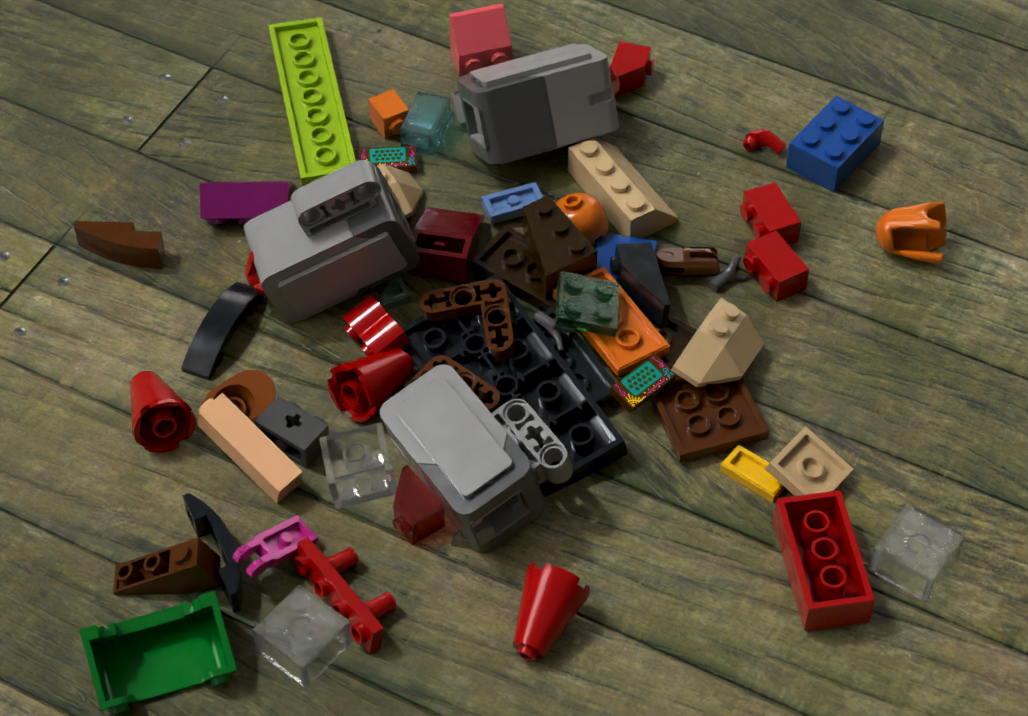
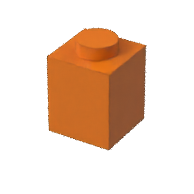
[369,89,410,139]

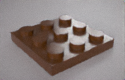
[650,375,769,463]

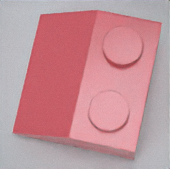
[449,3,512,77]

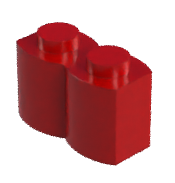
[342,294,411,356]

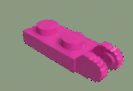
[232,515,319,578]

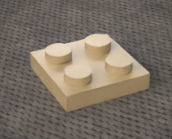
[765,426,853,496]

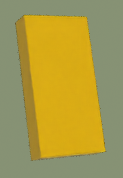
[720,444,785,503]

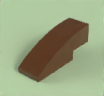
[74,221,165,269]

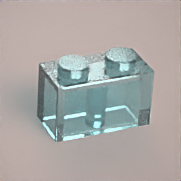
[400,91,454,156]

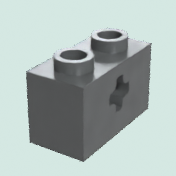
[255,396,330,469]

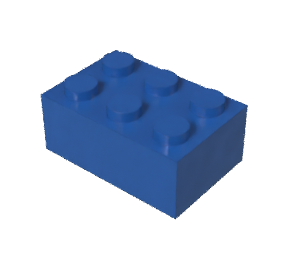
[786,95,884,192]

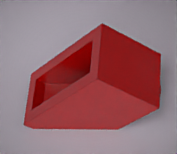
[610,41,655,96]

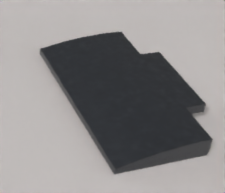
[402,274,628,497]

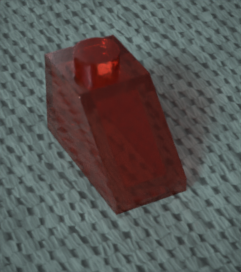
[392,465,445,545]

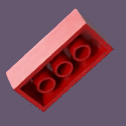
[773,490,875,631]

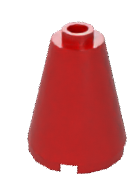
[327,348,413,423]
[130,371,196,453]
[513,562,590,662]

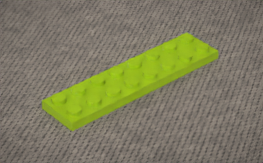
[268,17,356,186]

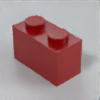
[740,182,801,245]
[743,231,809,302]

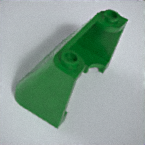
[79,591,237,716]

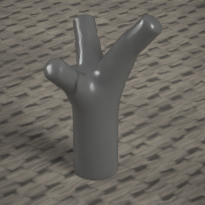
[709,255,747,291]
[534,311,576,352]

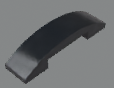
[181,282,264,380]
[182,493,243,613]

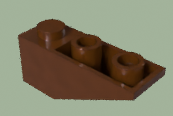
[113,537,221,596]

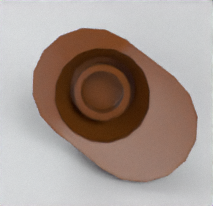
[204,370,276,421]

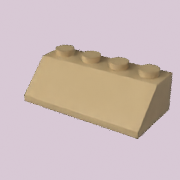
[568,137,678,238]

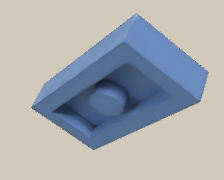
[481,182,543,225]

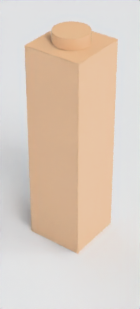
[198,393,303,504]

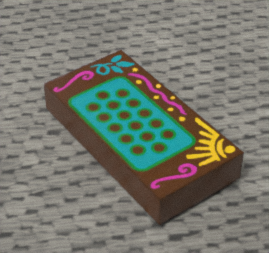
[359,145,417,173]
[609,354,677,414]

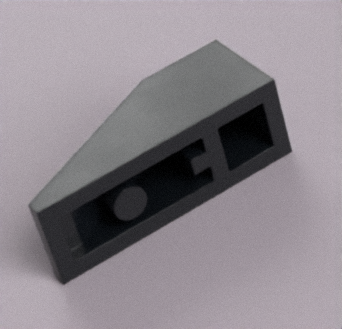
[610,242,671,327]

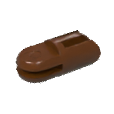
[655,247,720,276]

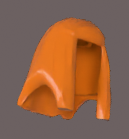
[875,202,947,264]

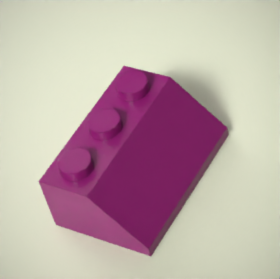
[200,181,293,224]

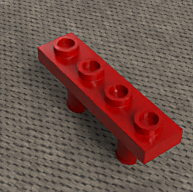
[294,537,397,654]

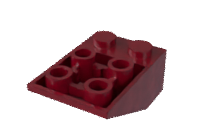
[409,207,484,283]

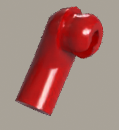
[743,129,787,155]

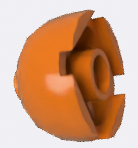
[555,192,609,246]

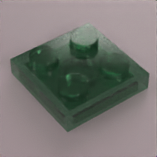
[555,271,619,337]

